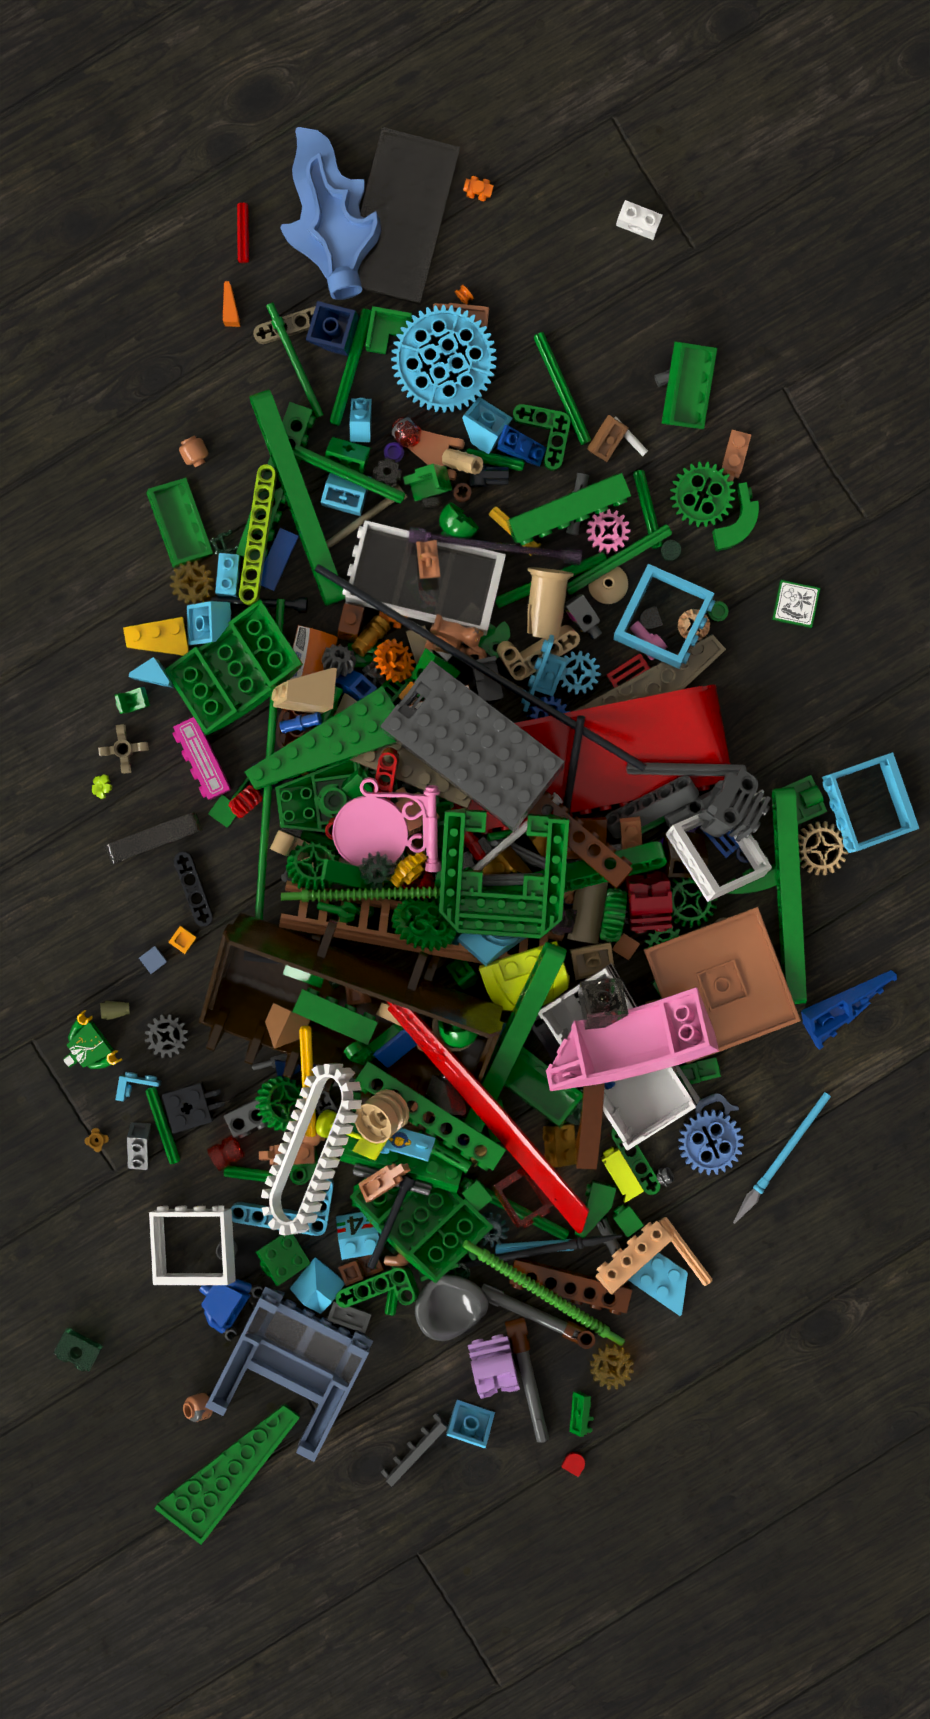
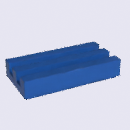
[700,827,739,858]

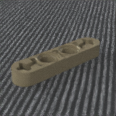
[253,306,316,344]

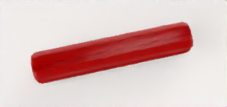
[237,202,249,263]

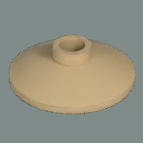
[588,567,628,604]

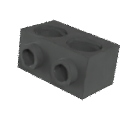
[224,1100,268,1138]

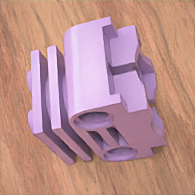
[468,1334,520,1399]

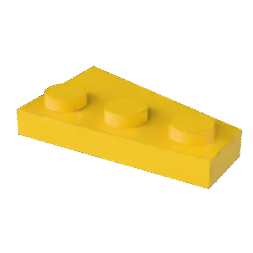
[123,617,189,656]

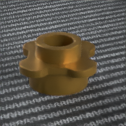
[85,1128,109,1152]

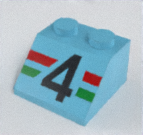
[336,1212,380,1260]

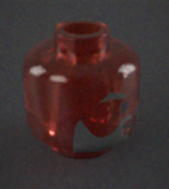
[392,417,422,448]

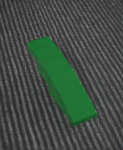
[678,1056,721,1084]

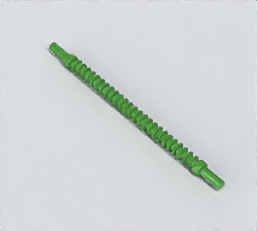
[281,886,485,902]

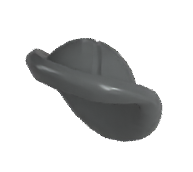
[415,1275,488,1341]

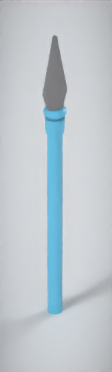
[733,1092,831,1224]

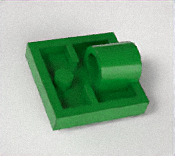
[782,775,827,824]
[256,1235,311,1286]

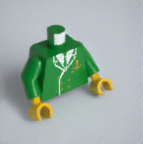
[63,1010,122,1069]

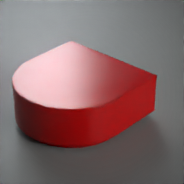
[561,1452,585,1477]

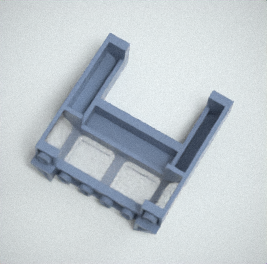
[205,1287,373,1462]

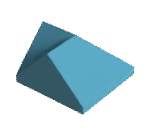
[290,1257,345,1314]

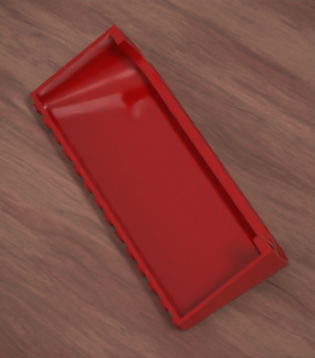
[454,684,730,835]

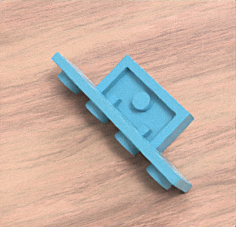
[521,634,567,712]

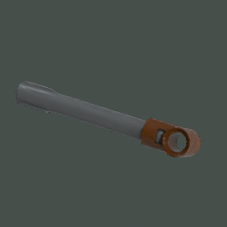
[481,1283,595,1349]
[505,1317,549,1443]

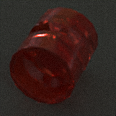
[207,1135,245,1171]

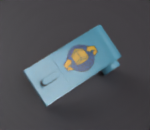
[380,1128,436,1162]

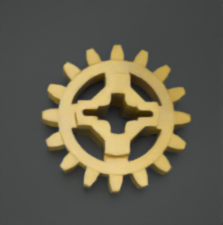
[390,851,428,888]

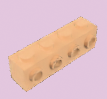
[595,1221,673,1295]

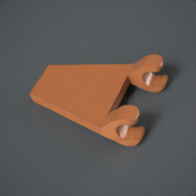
[408,428,465,481]

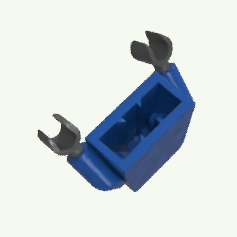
[199,1279,263,1341]

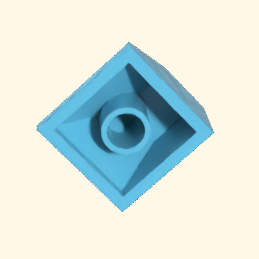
[462,397,513,454]
[187,601,231,646]

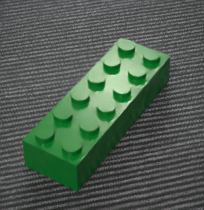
[506,473,631,545]
[340,1123,466,1193]

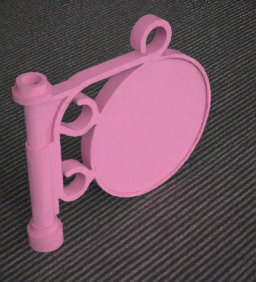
[333,777,441,872]

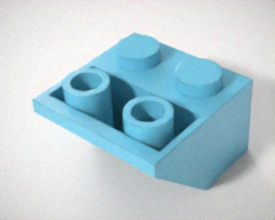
[321,473,371,516]

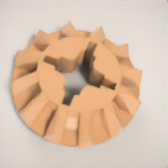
[678,609,710,641]

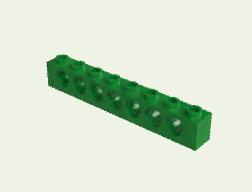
[236,402,316,560]
[355,1061,506,1171]

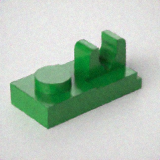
[569,1392,594,1437]

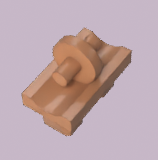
[416,540,440,579]

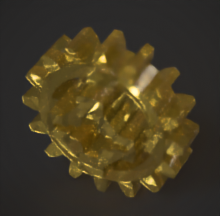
[170,561,214,605]
[590,1345,634,1390]

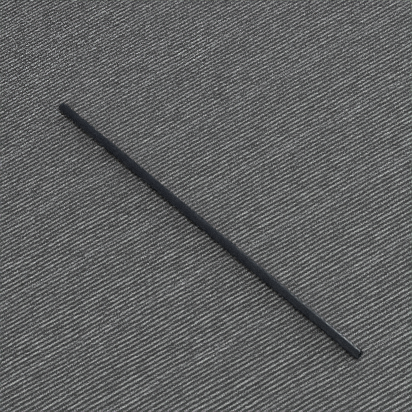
[315,564,647,772]

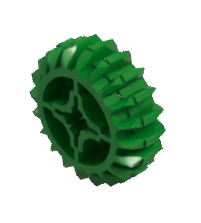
[286,840,340,892]
[670,877,718,927]
[600,888,627,942]
[255,1076,303,1131]

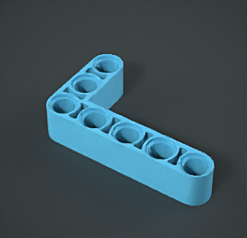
[230,1178,334,1236]

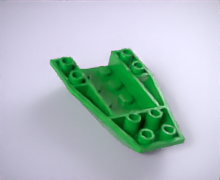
[275,760,398,832]

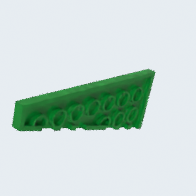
[154,1404,300,1545]

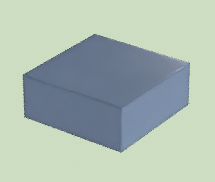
[139,946,168,974]

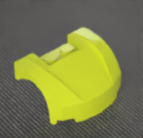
[479,941,570,1011]

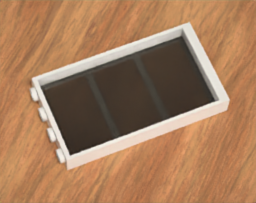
[343,521,506,635]

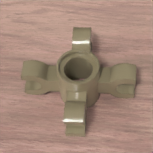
[98,724,149,774]

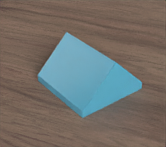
[129,657,174,688]
[447,1400,495,1448]

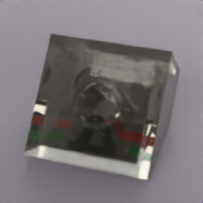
[578,978,629,1030]

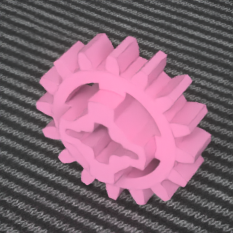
[586,509,630,554]

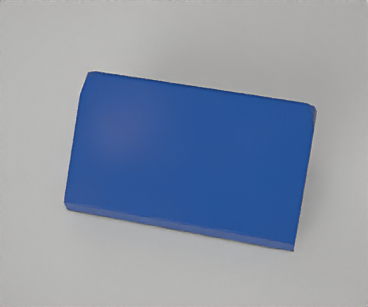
[373,1029,417,1067]

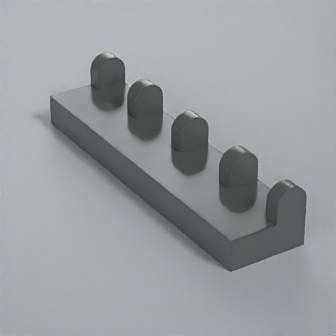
[381,1413,447,1487]

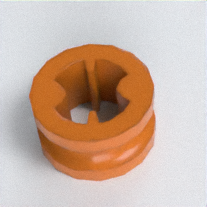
[455,285,474,305]

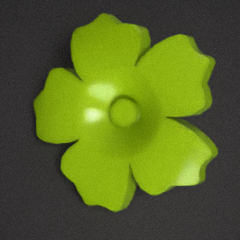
[92,774,112,799]

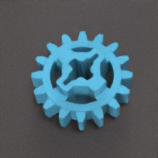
[559,651,600,695]

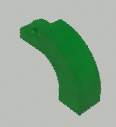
[712,482,759,552]

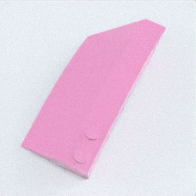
[546,988,719,1091]

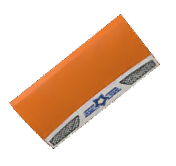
[290,625,338,680]

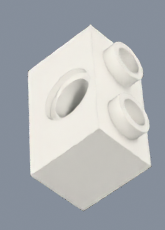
[616,200,662,240]

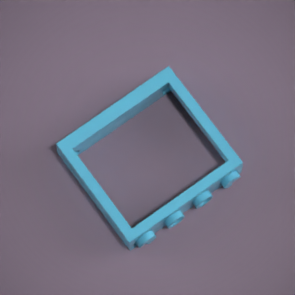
[613,564,716,669]
[822,752,919,853]

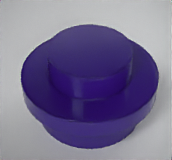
[384,442,404,463]

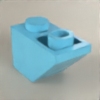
[350,398,372,442]

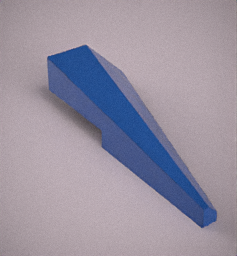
[801,970,897,1050]

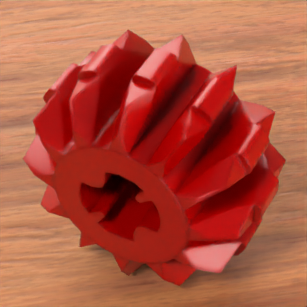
[228,785,263,818]

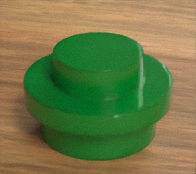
[708,601,729,622]

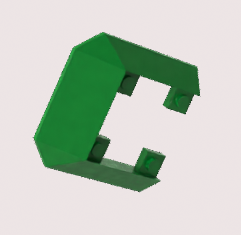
[439,808,569,939]

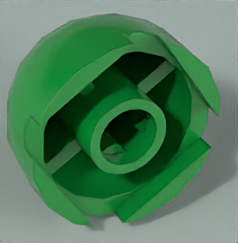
[439,502,479,541]
[438,1020,478,1048]

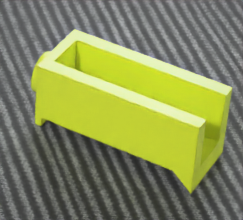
[601,1147,644,1203]

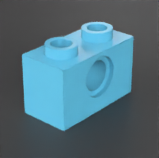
[215,553,242,597]

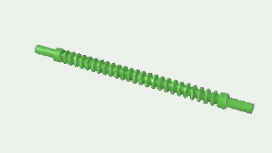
[463,1240,625,1346]

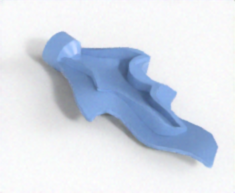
[280,127,381,300]

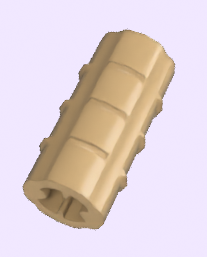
[442,449,483,475]

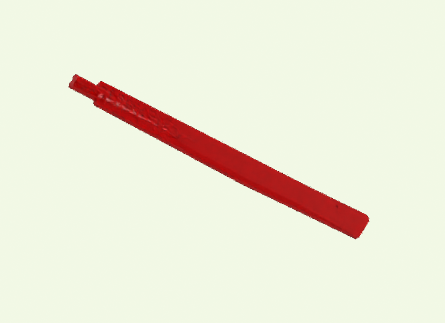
[386,1001,589,1233]

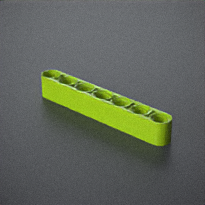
[239,464,277,606]

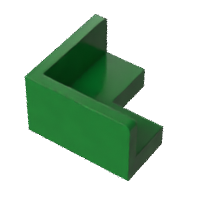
[365,306,413,355]
[403,464,452,501]

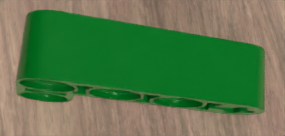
[336,1266,420,1308]

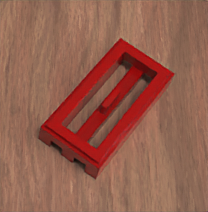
[606,653,650,688]

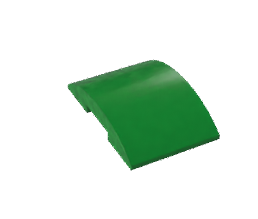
[164,599,303,735]
[350,1186,494,1283]

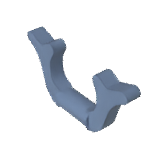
[695,1093,739,1119]

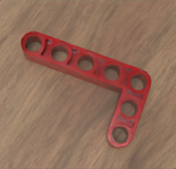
[325,747,399,840]

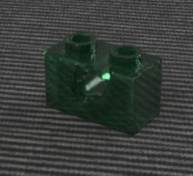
[54,1328,103,1372]

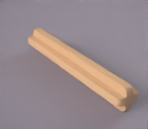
[659,1217,712,1286]

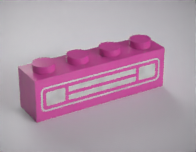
[172,717,232,800]

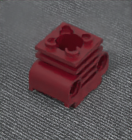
[624,871,672,933]

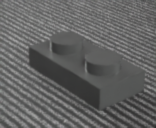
[327,1300,372,1333]

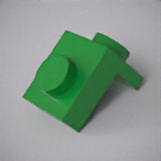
[115,687,150,714]

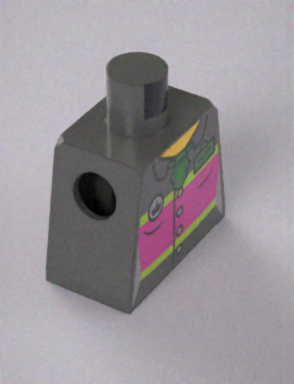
[564,594,602,640]

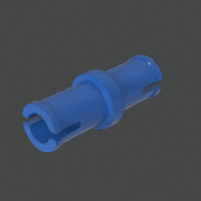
[280,712,322,734]

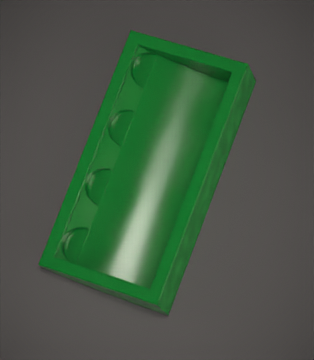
[662,342,717,429]
[146,478,213,568]
[504,1047,583,1129]

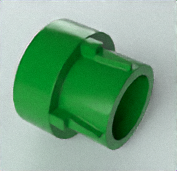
[317,784,352,818]

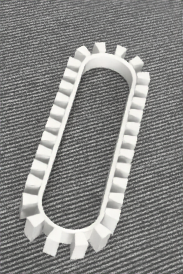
[261,1063,362,1235]

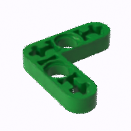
[513,404,570,471]
[344,1024,404,1065]

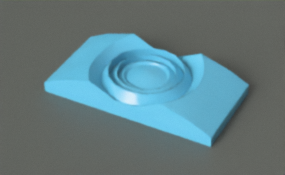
[457,933,526,966]

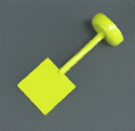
[315,1110,388,1161]

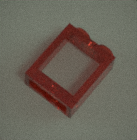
[491,1167,553,1229]

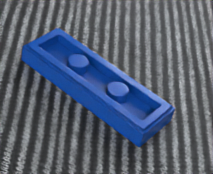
[261,528,299,592]

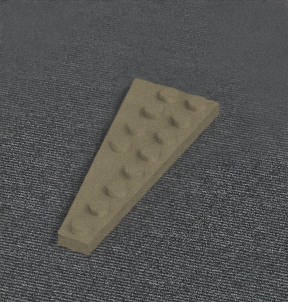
[574,635,726,711]

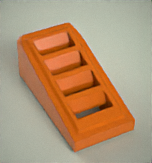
[223,281,240,327]

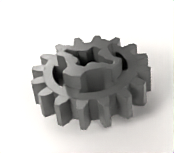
[145,1014,189,1058]

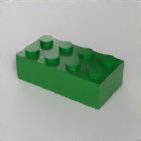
[292,987,378,1045]

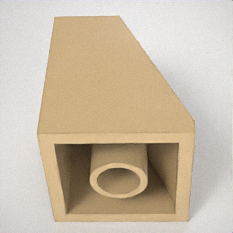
[272,668,337,714]

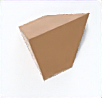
[265,1003,310,1049]

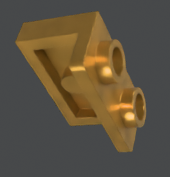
[543,1123,576,1167]

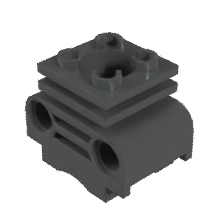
[698,768,771,842]

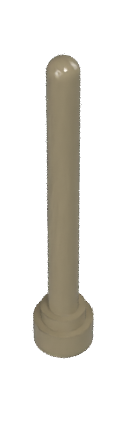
[326,485,407,549]

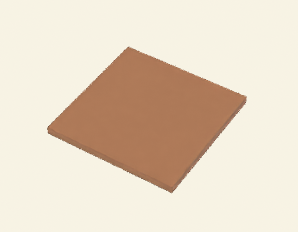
[644,907,801,1064]

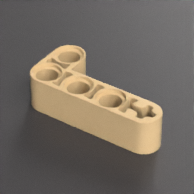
[497,625,580,680]

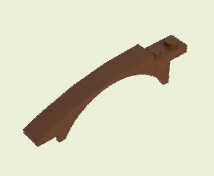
[575,1004,606,1169]

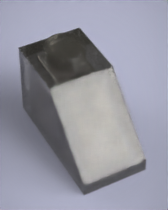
[425,1073,466,1115]

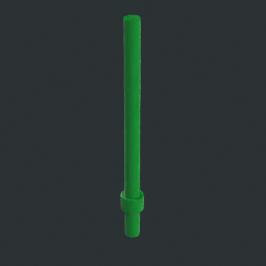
[266,303,324,418]

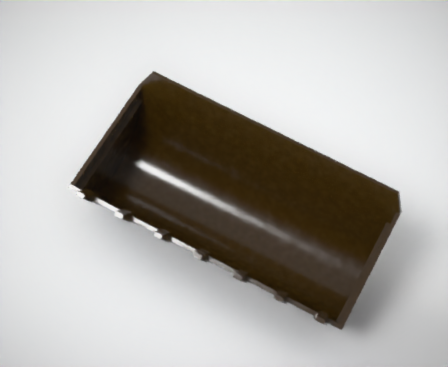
[199,902,503,1133]

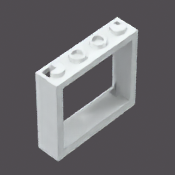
[666,814,772,902]
[149,1205,236,1285]

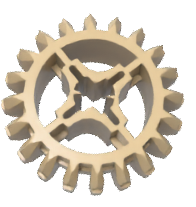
[798,821,848,875]

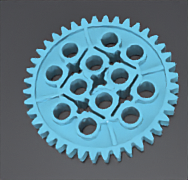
[391,305,497,413]

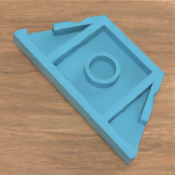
[628,1252,688,1316]

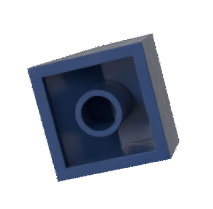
[306,301,360,356]

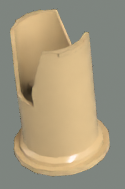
[527,567,574,639]

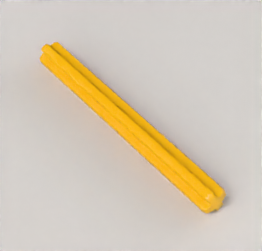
[299,1026,316,1137]

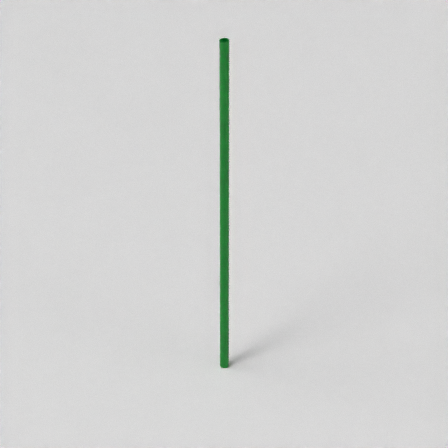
[255,599,285,920]

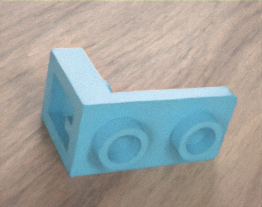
[116,1072,162,1101]

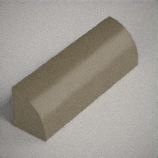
[567,859,608,944]

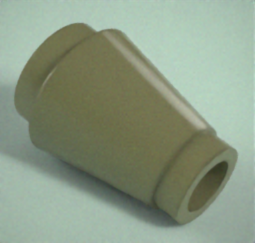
[100,1001,130,1020]

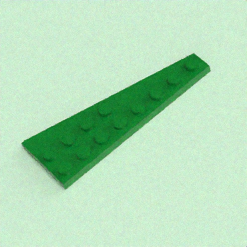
[244,686,397,790]

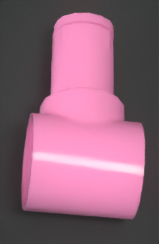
[630,621,667,660]

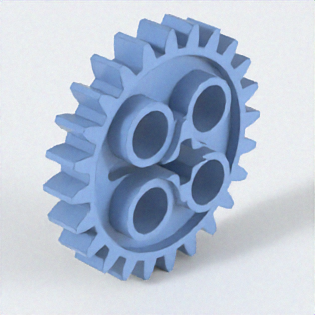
[678,1109,744,1175]

